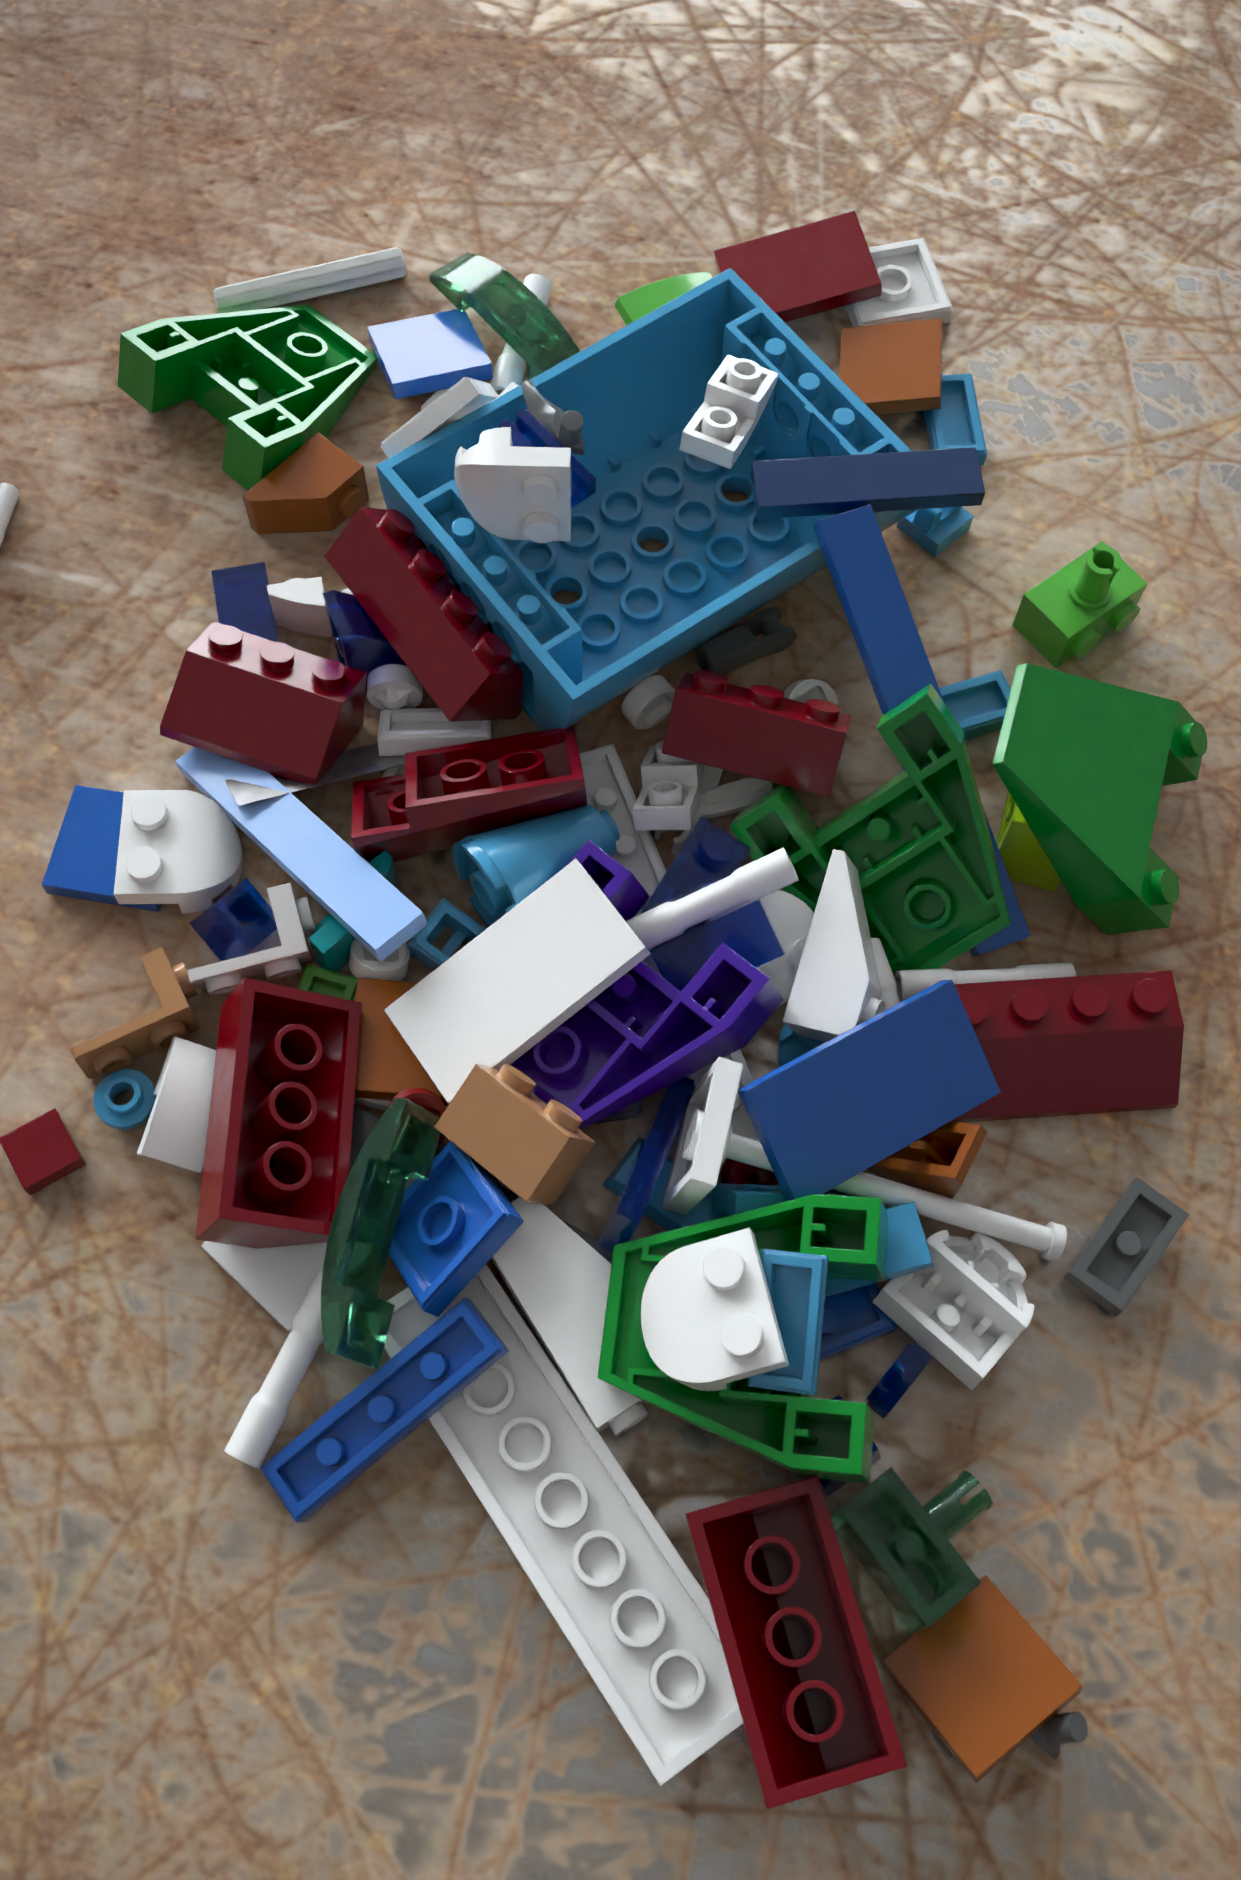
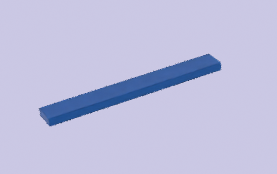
[813,504,1031,957]

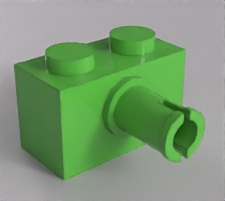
[1012,541,1147,668]

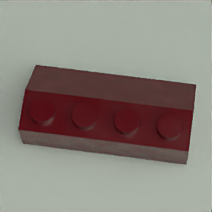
[324,507,523,722]
[952,970,1184,1123]
[195,978,362,1249]
[686,1476,907,1809]

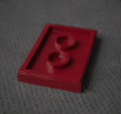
[714,210,882,323]

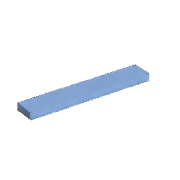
[175,747,428,962]

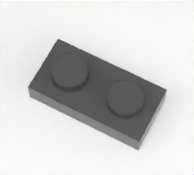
[1063,1177,1189,1317]

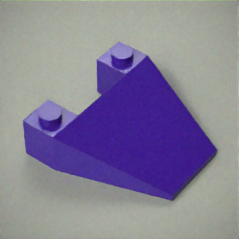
[510,839,784,1130]

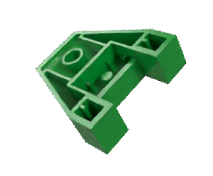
[118,305,378,491]
[993,663,1207,935]
[729,683,1011,973]
[597,1194,889,1484]

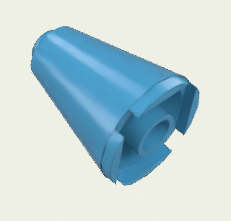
[452,804,620,928]

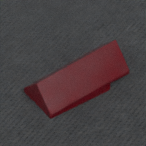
[351,726,588,862]

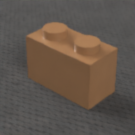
[434,1064,596,1205]

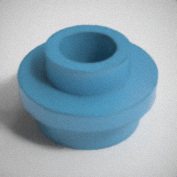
[93,1069,157,1130]

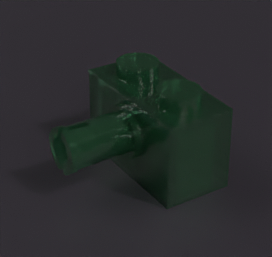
[831,1467,993,1633]

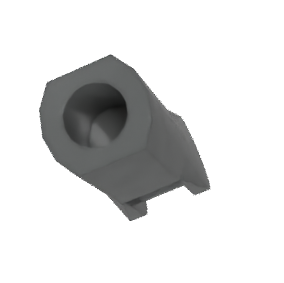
[695,606,797,675]

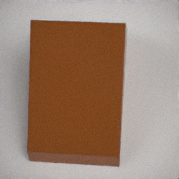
[866,1121,987,1199]

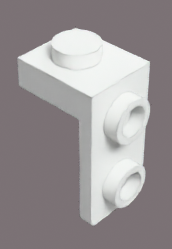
[187,883,316,995]

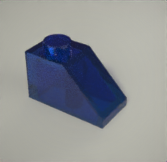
[322,590,407,695]
[640,817,751,963]

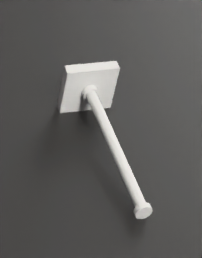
[662,1057,1067,1262]

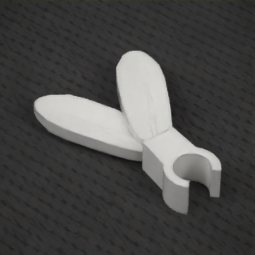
[654,765,773,854]

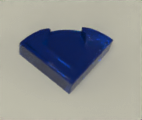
[866,1342,933,1419]

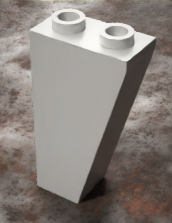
[491,1197,649,1436]

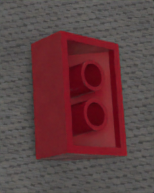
[160,621,366,788]
[662,670,852,797]

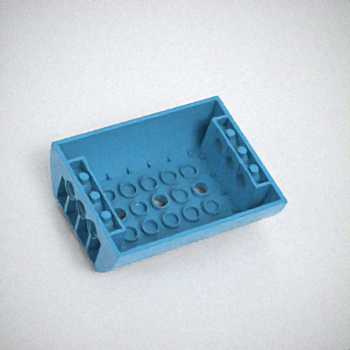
[376,268,917,731]

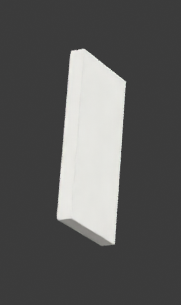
[384,859,651,1104]

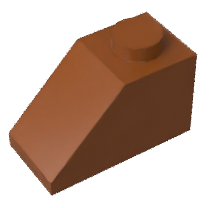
[242,432,369,534]

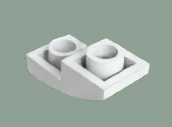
[679,355,779,469]
[267,577,383,638]
[633,740,704,830]
[137,1037,216,1173]

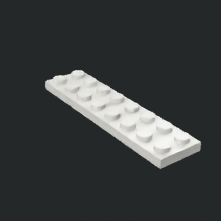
[364,1265,743,1786]

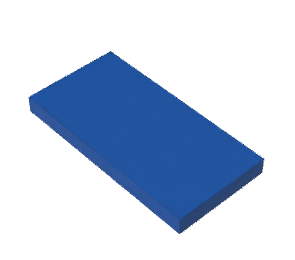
[737,980,1001,1201]

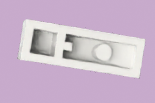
[782,849,885,1042]

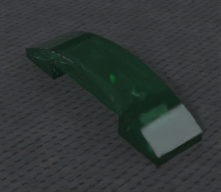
[429,252,580,380]
[321,1098,441,1370]

